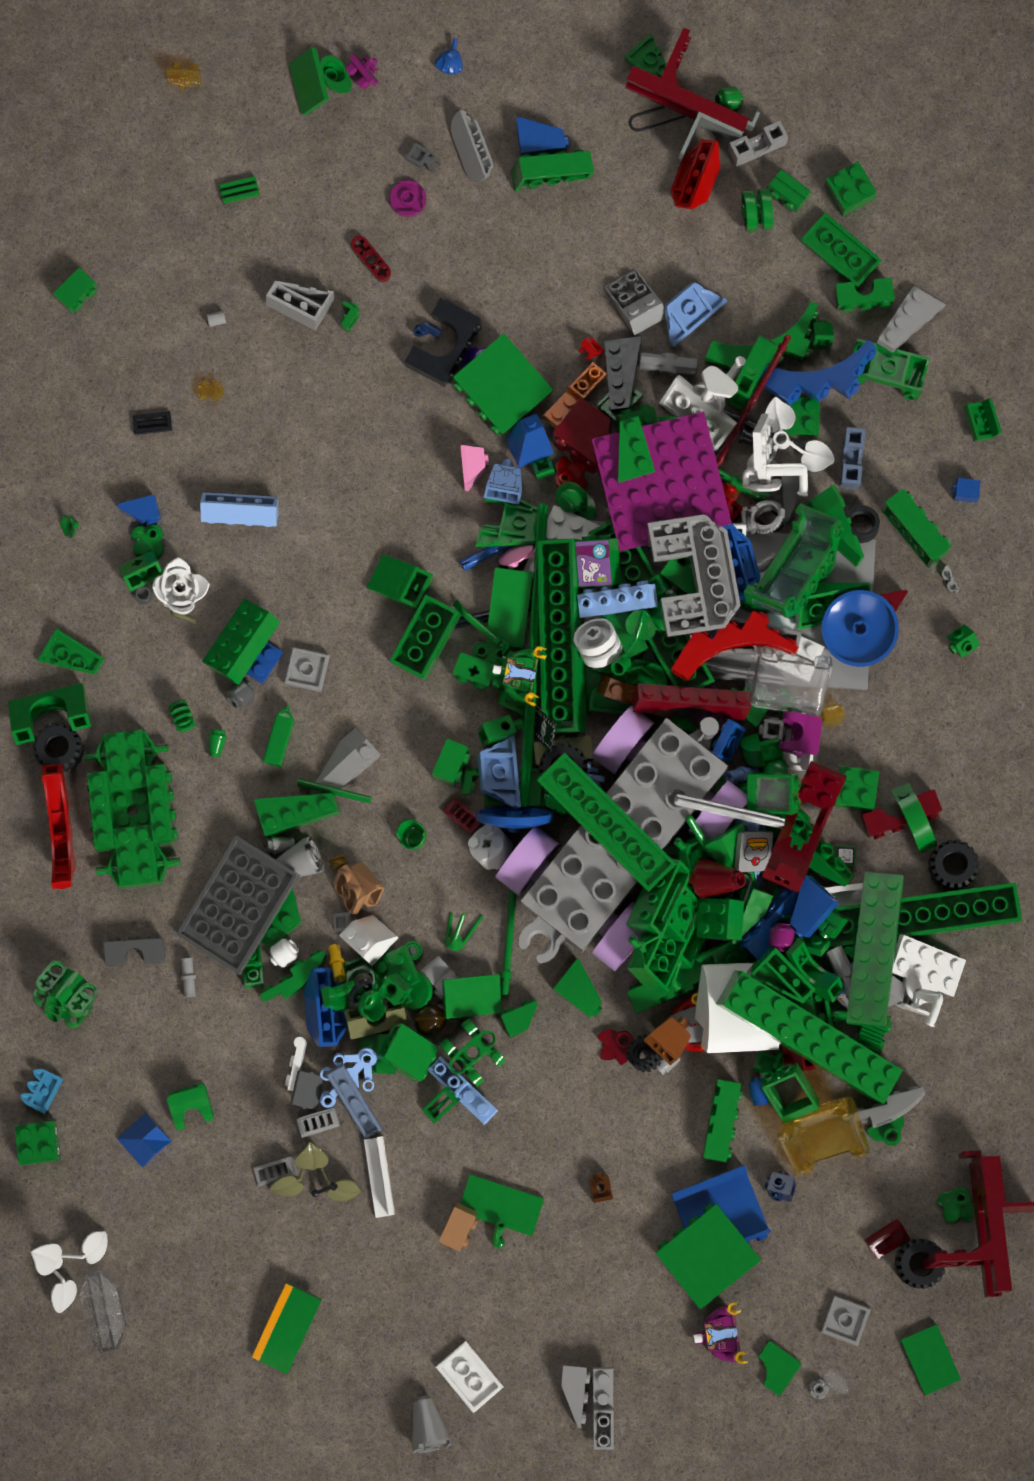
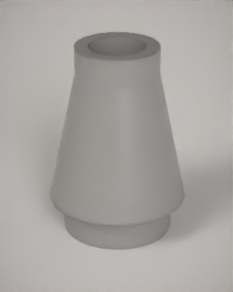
[266,836,295,855]

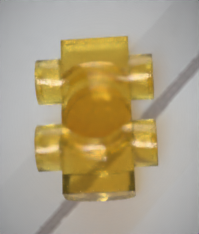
[197,380,224,401]

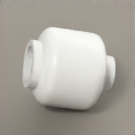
[269,939,299,968]

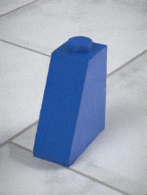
[516,117,569,156]
[790,875,840,938]

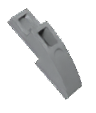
[849,1086,925,1128]
[593,1367,614,1450]

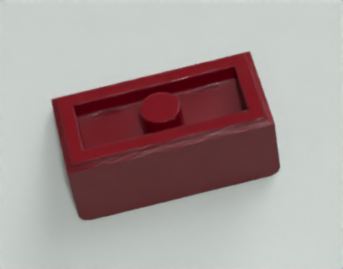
[865,1219,910,1260]

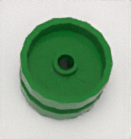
[741,188,774,232]

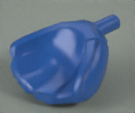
[434,38,463,74]

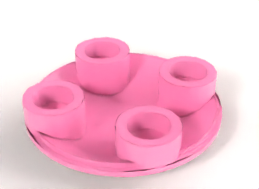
[499,544,534,569]

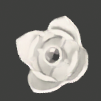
[152,557,210,614]

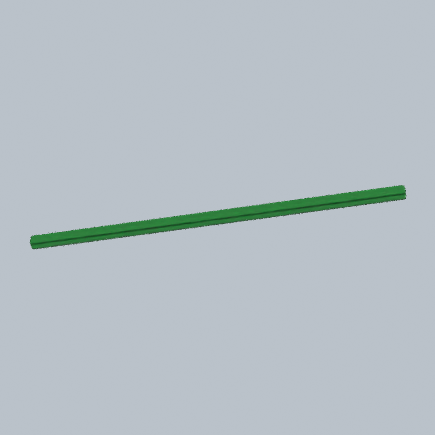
[520,504,548,807]

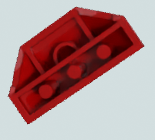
[670,139,720,210]

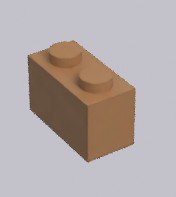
[439,1202,479,1252]

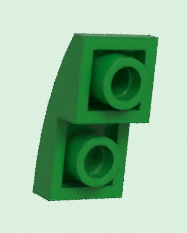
[243,945,265,989]

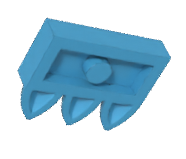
[20,1069,64,1114]

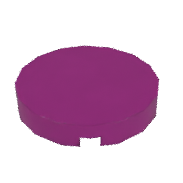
[389,180,427,217]

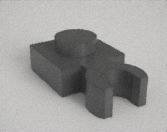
[406,142,441,173]

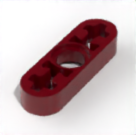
[351,235,391,282]

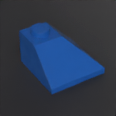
[505,413,554,468]

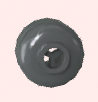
[226,680,255,708]

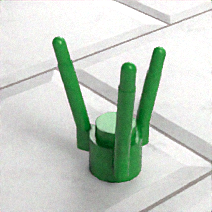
[444,912,483,952]

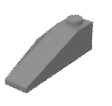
[310,728,380,795]

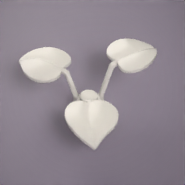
[747,397,835,481]
[30,1231,107,1313]

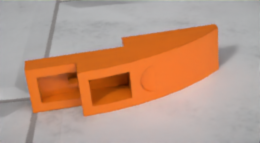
[543,362,607,429]

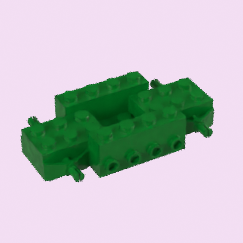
[84,730,181,889]
[626,838,716,992]

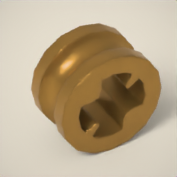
[329,854,348,870]

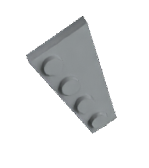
[877,286,945,353]

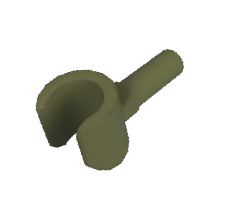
[171,611,197,624]

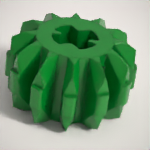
[168,699,195,733]

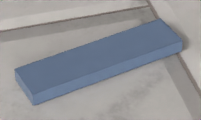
[326,1063,383,1139]

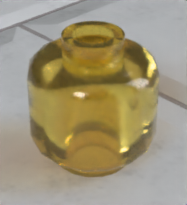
[816,701,845,728]

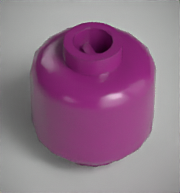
[769,923,795,952]

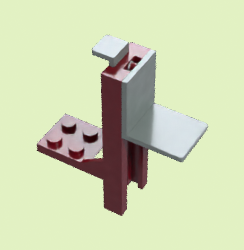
[625,27,760,162]

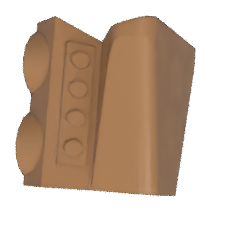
[333,862,385,914]

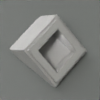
[333,912,357,933]

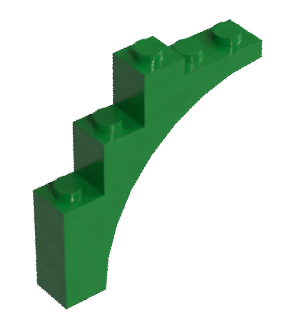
[705,301,819,376]

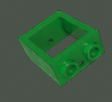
[761,1063,819,1124]

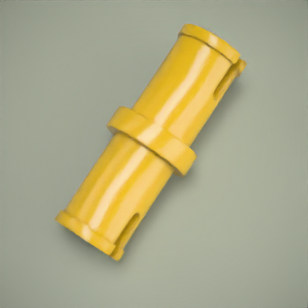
[328,944,346,983]

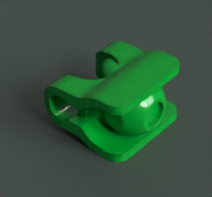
[167,1083,214,1131]

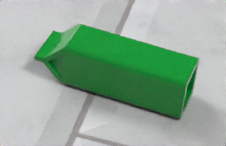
[262,704,295,768]

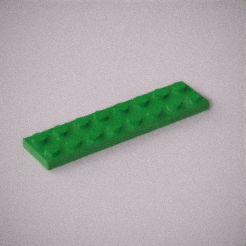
[537,753,676,892]
[846,872,904,1028]

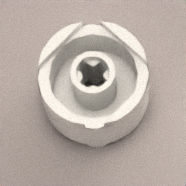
[468,824,514,870]

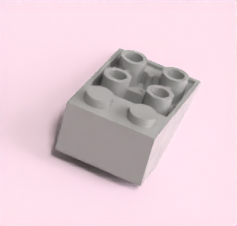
[604,269,666,335]

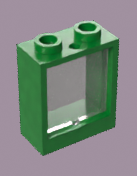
[747,772,801,815]

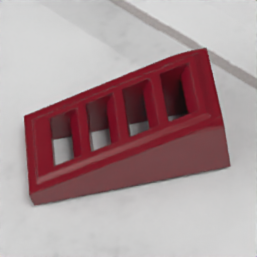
[442,796,482,836]

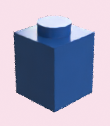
[951,478,981,503]

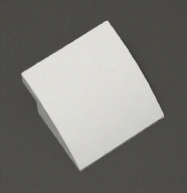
[695,963,779,1053]

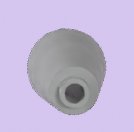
[276,836,324,877]
[412,1396,452,1453]

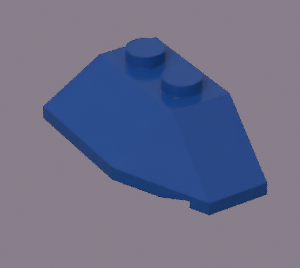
[722,524,761,601]
[304,968,347,1047]

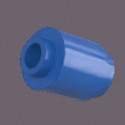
[748,1077,769,1106]

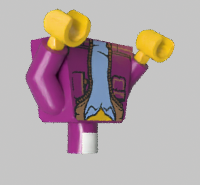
[693,1301,748,1364]

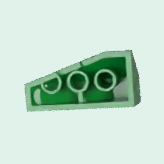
[807,484,864,567]
[791,582,871,630]

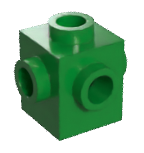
[946,624,980,658]

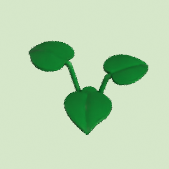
[590,609,668,686]

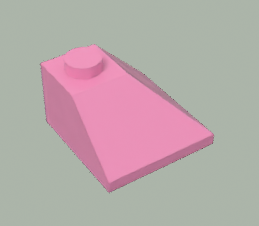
[461,445,489,491]

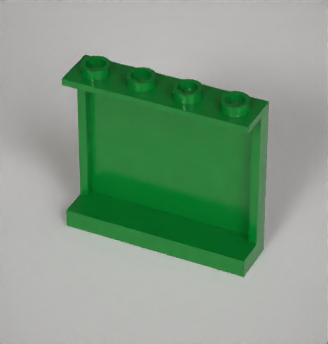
[452,333,554,437]
[656,1202,762,1309]

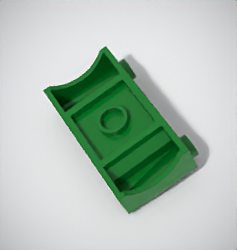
[853,338,930,400]

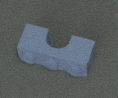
[840,427,866,490]

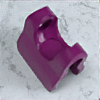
[779,712,822,756]

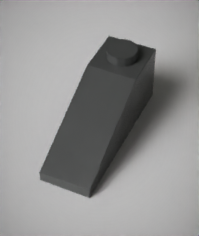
[780,471,808,525]

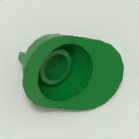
[320,55,352,94]
[555,482,596,520]

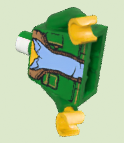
[492,646,546,706]

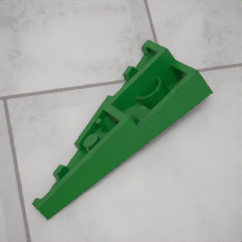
[705,822,756,895]

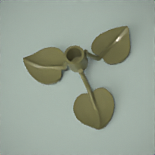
[270,1141,362,1201]

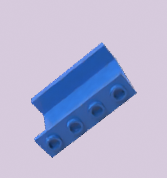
[671,1165,771,1244]

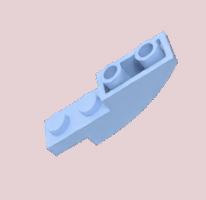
[428,1056,498,1125]

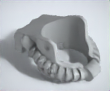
[741,500,785,536]

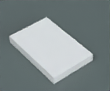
[436,1341,504,1413]

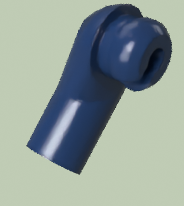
[413,322,442,338]

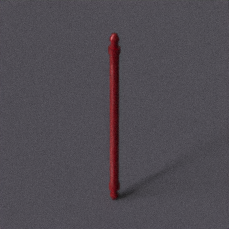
[716,334,791,469]

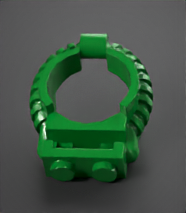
[344,956,380,998]

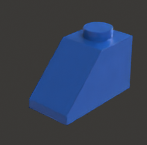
[118,495,162,526]

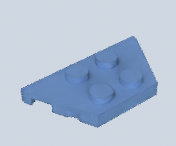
[664,282,727,347]
[477,736,521,809]

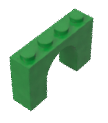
[8,683,91,745]

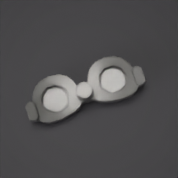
[941,566,959,593]

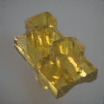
[166,62,201,91]

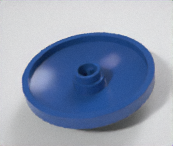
[822,590,899,667]
[476,807,553,832]

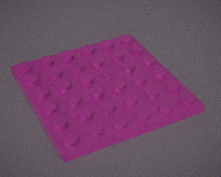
[592,411,732,552]

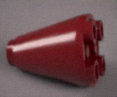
[689,860,746,899]

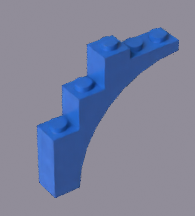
[758,339,877,406]

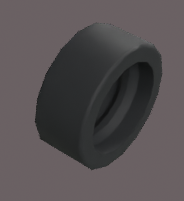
[845,505,880,543]

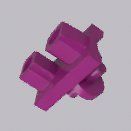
[345,54,379,89]

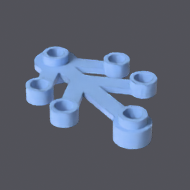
[320,1048,377,1108]

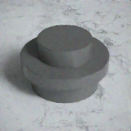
[134,585,153,605]

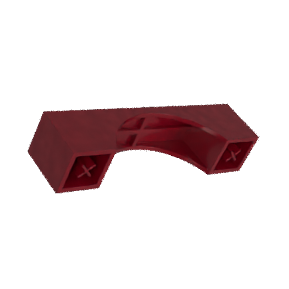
[553,397,733,519]

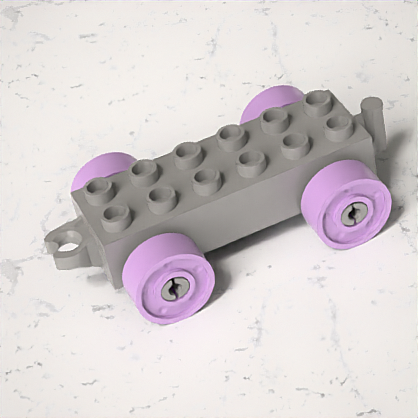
[496,705,747,971]

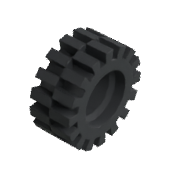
[626,1034,663,1073]

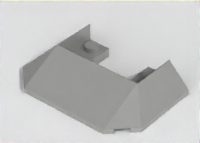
[647,515,741,637]

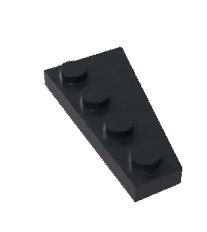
[604,336,642,413]

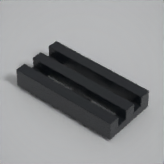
[133,411,173,435]

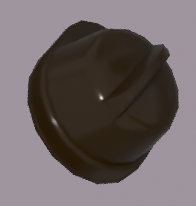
[415,1004,460,1035]

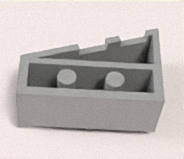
[266,281,334,331]

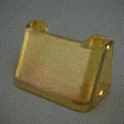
[778,1097,870,1176]

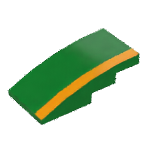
[252,1282,322,1374]

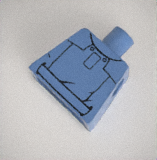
[483,459,522,504]

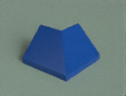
[117,1112,172,1168]

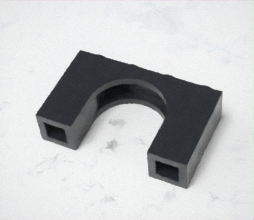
[405,298,482,387]

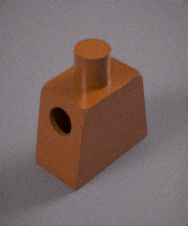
[643,1016,691,1065]

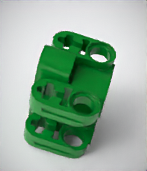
[33,961,97,1028]
[439,1018,506,1088]

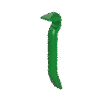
[453,599,510,655]

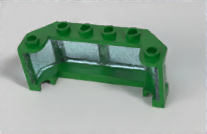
[744,504,843,618]

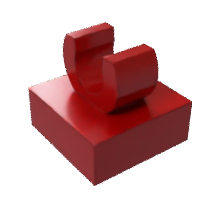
[579,337,604,361]

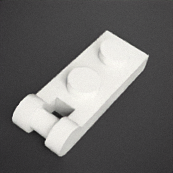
[285,1037,307,1092]

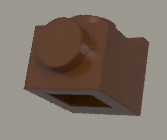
[589,1173,613,1203]

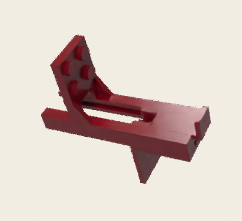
[760,761,847,892]
[923,1150,1034,1298]

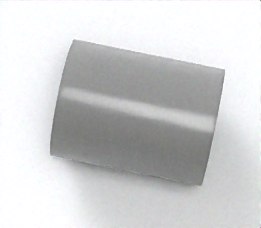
[207,311,226,327]

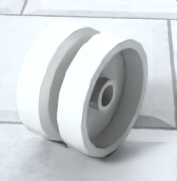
[573,618,622,668]

